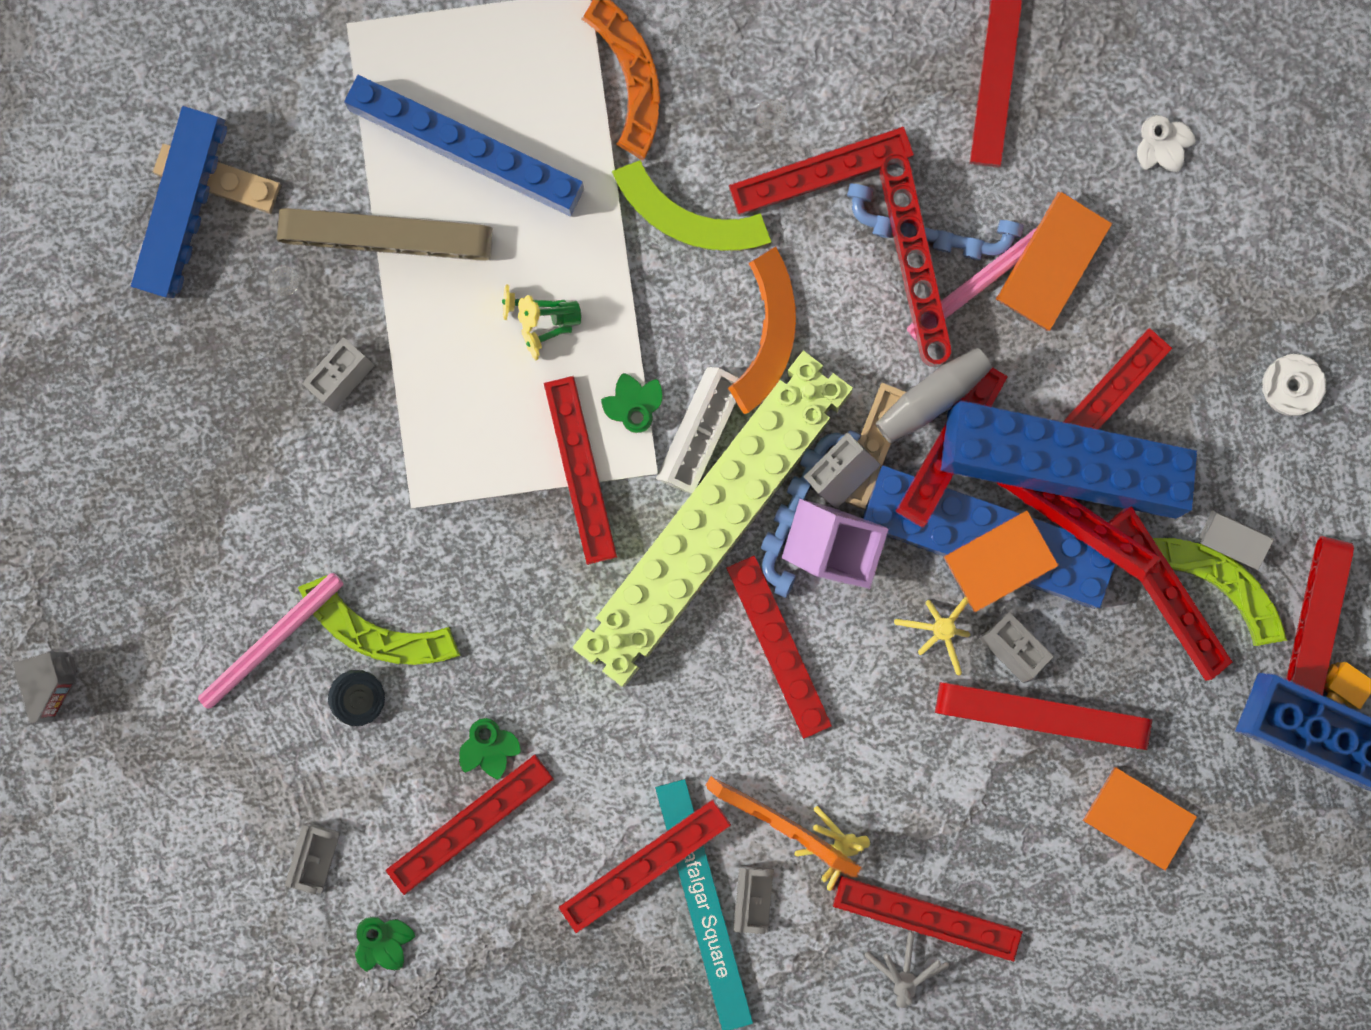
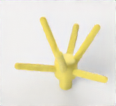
[894,597,971,675]
[794,806,870,891]

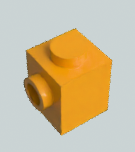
[1324,662,1371,710]

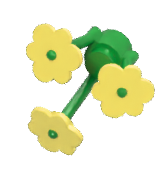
[502,284,581,361]

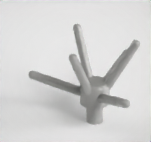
[865,931,949,1008]

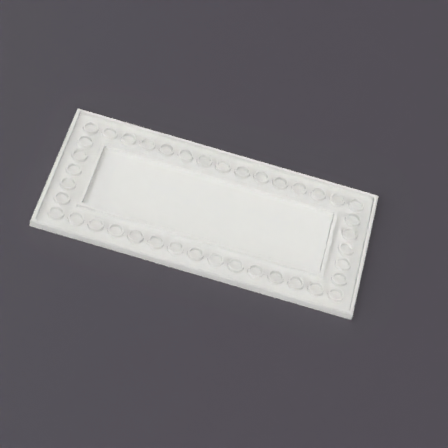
[346,0,658,509]

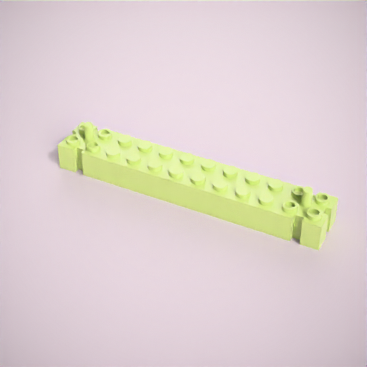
[572,351,853,688]

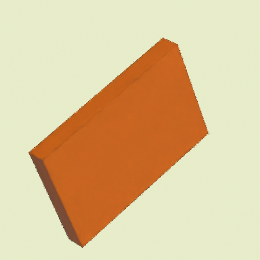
[943,511,1058,612]
[1082,767,1197,871]

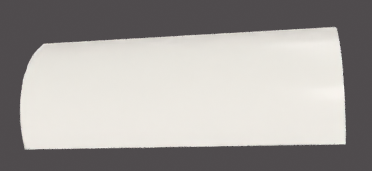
[656,367,739,494]

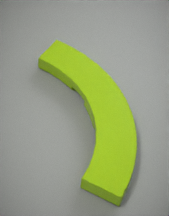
[612,160,771,251]
[1153,538,1287,646]
[298,575,461,665]

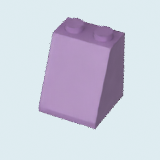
[782,499,889,589]

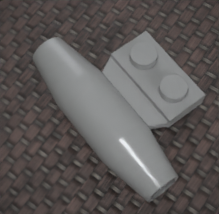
[876,348,992,443]

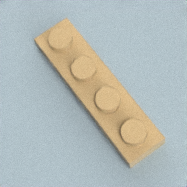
[153,144,281,214]
[844,383,906,510]

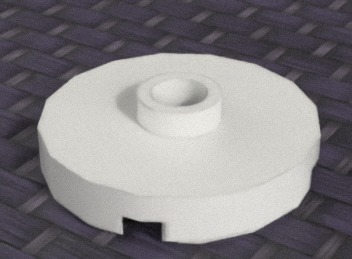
[1262,354,1326,416]

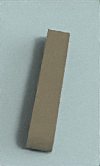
[276,208,493,261]

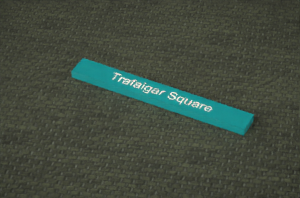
[655,779,753,1030]

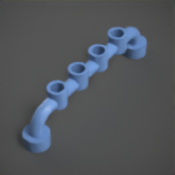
[847,183,1024,260]
[761,430,861,598]

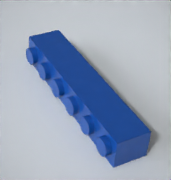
[131,106,227,298]

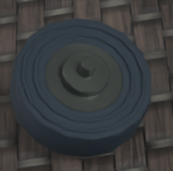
[328,670,385,726]

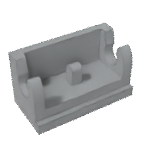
[302,337,375,411]
[804,432,881,509]
[1199,509,1274,570]
[979,612,1054,683]
[284,823,340,894]
[733,865,774,934]

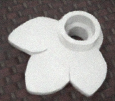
[1137,115,1195,172]

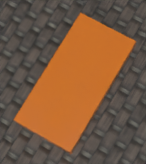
[995,192,1112,331]

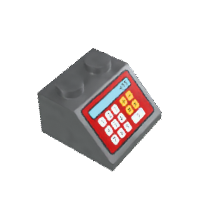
[12,651,76,724]

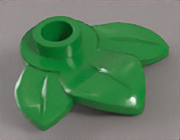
[601,373,662,433]
[459,718,521,779]
[355,917,415,972]

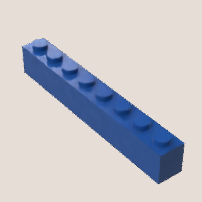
[344,75,584,217]

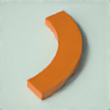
[581,0,660,160]
[728,246,796,414]
[705,776,862,878]

